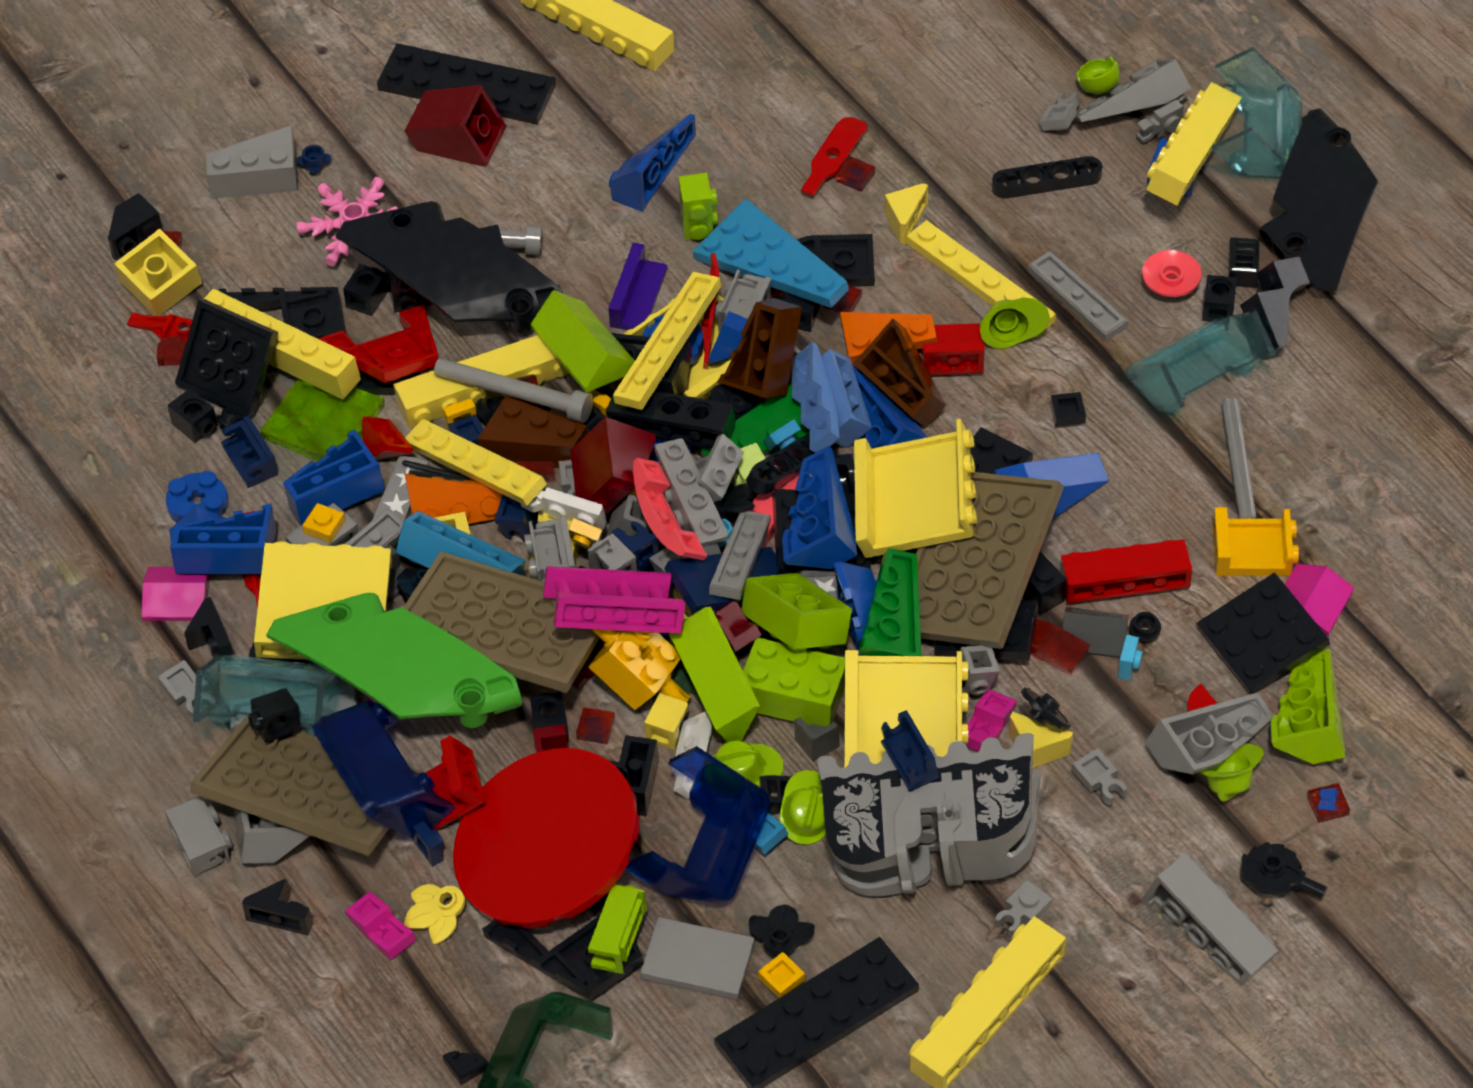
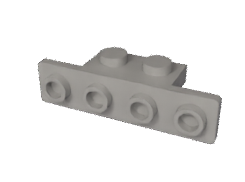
[654,438,728,546]

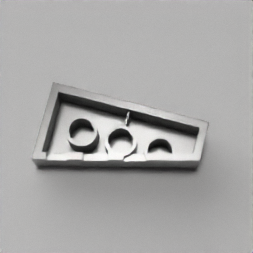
[1141,853,1278,986]

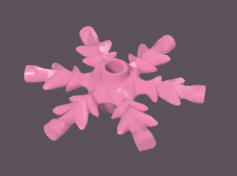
[296,177,398,266]

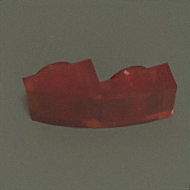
[1031,619,1090,674]

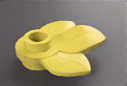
[404,884,465,945]

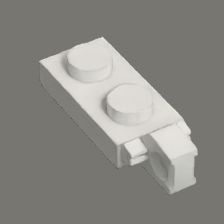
[521,487,607,531]
[671,711,713,799]

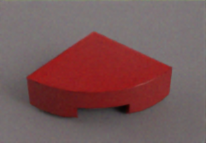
[1187,684,1217,712]

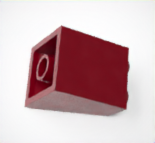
[404,85,507,166]
[570,417,656,515]

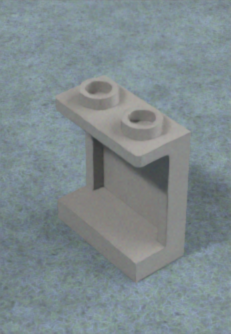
[692,434,744,502]

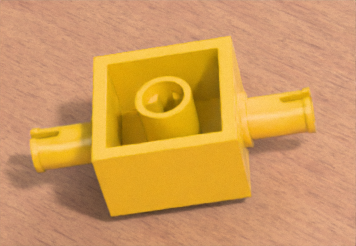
[589,629,691,710]

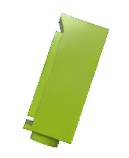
[588,884,648,974]

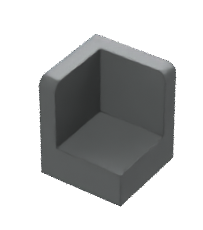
[794,717,839,762]

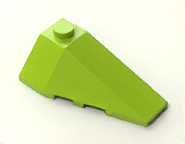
[1271,649,1345,764]

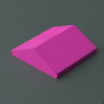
[1285,564,1354,636]
[142,567,210,621]

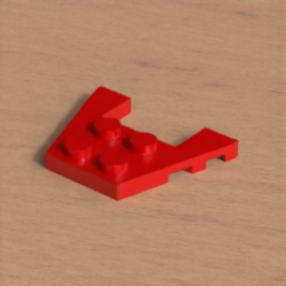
[319,304,438,383]

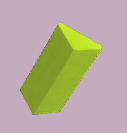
[531,290,635,393]
[669,607,760,742]

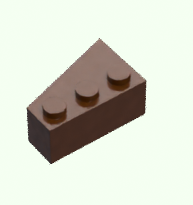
[717,299,802,398]
[853,318,946,428]
[477,396,588,468]

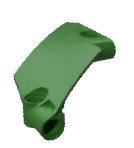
[266,592,523,728]

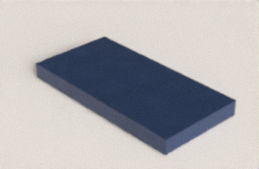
[664,547,777,614]

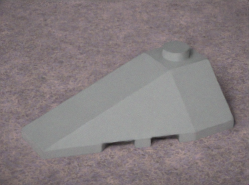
[1073,57,1192,122]
[1145,692,1273,774]
[234,808,310,864]

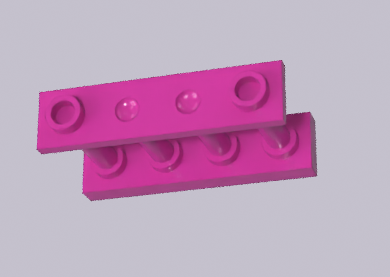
[542,566,685,634]

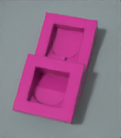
[965,689,1017,752]
[345,891,416,960]

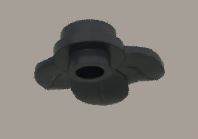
[713,483,756,519]
[749,904,815,958]

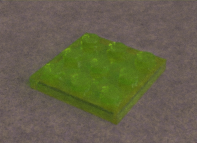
[260,378,385,461]

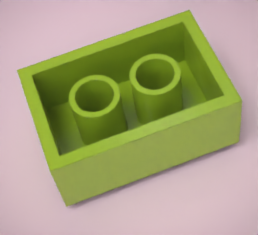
[741,573,852,652]
[743,638,845,727]

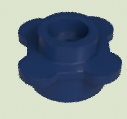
[297,145,331,174]

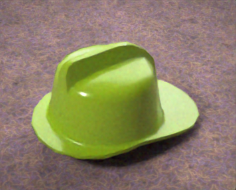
[979,297,1050,349]
[706,740,783,792]
[1200,744,1264,802]
[779,770,826,845]

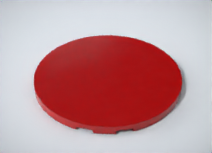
[453,748,640,928]

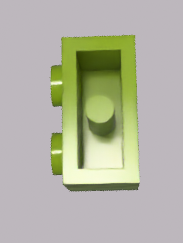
[678,173,718,241]

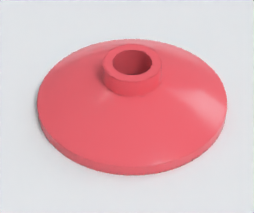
[1142,250,1202,297]

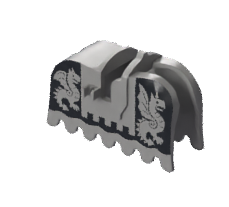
[817,733,1041,896]

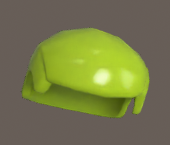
[1076,57,1120,95]

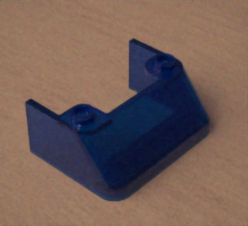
[312,700,456,839]
[626,746,770,904]

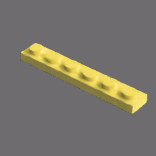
[906,220,1056,338]
[613,272,722,410]
[405,419,547,506]

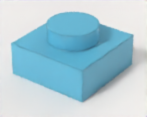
[1118,635,1143,681]

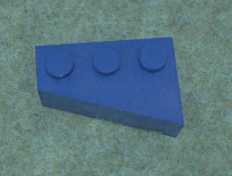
[283,429,385,526]
[170,503,276,574]

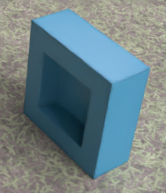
[763,419,801,451]
[741,810,788,855]

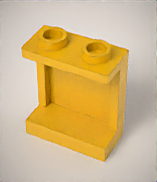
[1212,507,1299,576]

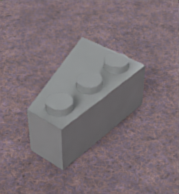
[206,125,297,199]

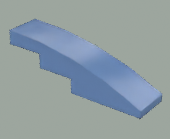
[792,341,839,453]

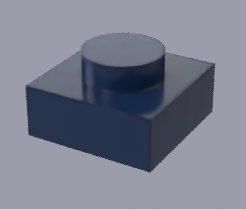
[448,414,484,445]
[412,820,444,867]

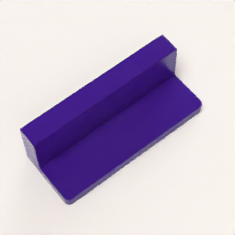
[608,242,667,331]

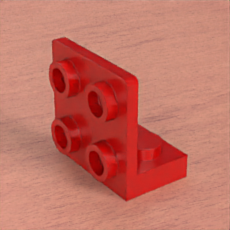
[921,323,985,375]
[419,735,485,830]

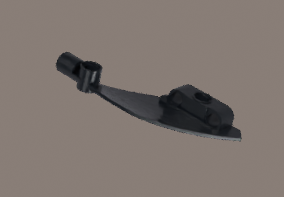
[1258,108,1378,291]
[335,201,563,333]

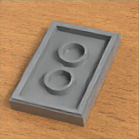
[640,917,755,1000]

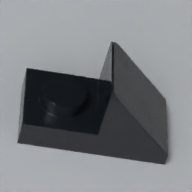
[185,597,234,666]
[242,879,313,936]

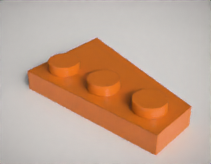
[840,312,938,364]
[404,473,503,524]

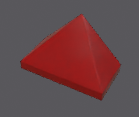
[362,416,414,460]

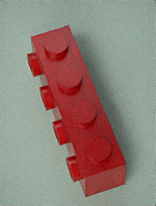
[1060,539,1193,604]

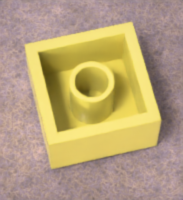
[114,229,202,316]

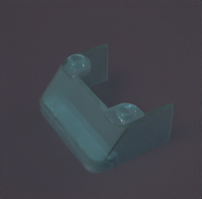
[1212,47,1302,179]
[1124,311,1277,414]
[193,655,341,737]

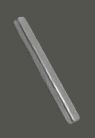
[1221,397,1256,519]

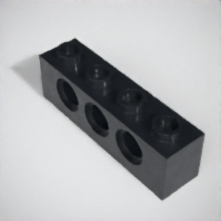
[606,385,736,449]

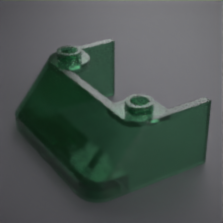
[477,992,613,1088]

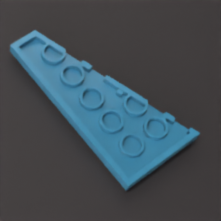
[692,198,849,308]

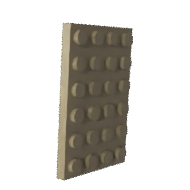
[916,472,1064,649]
[403,551,600,693]
[190,712,425,856]

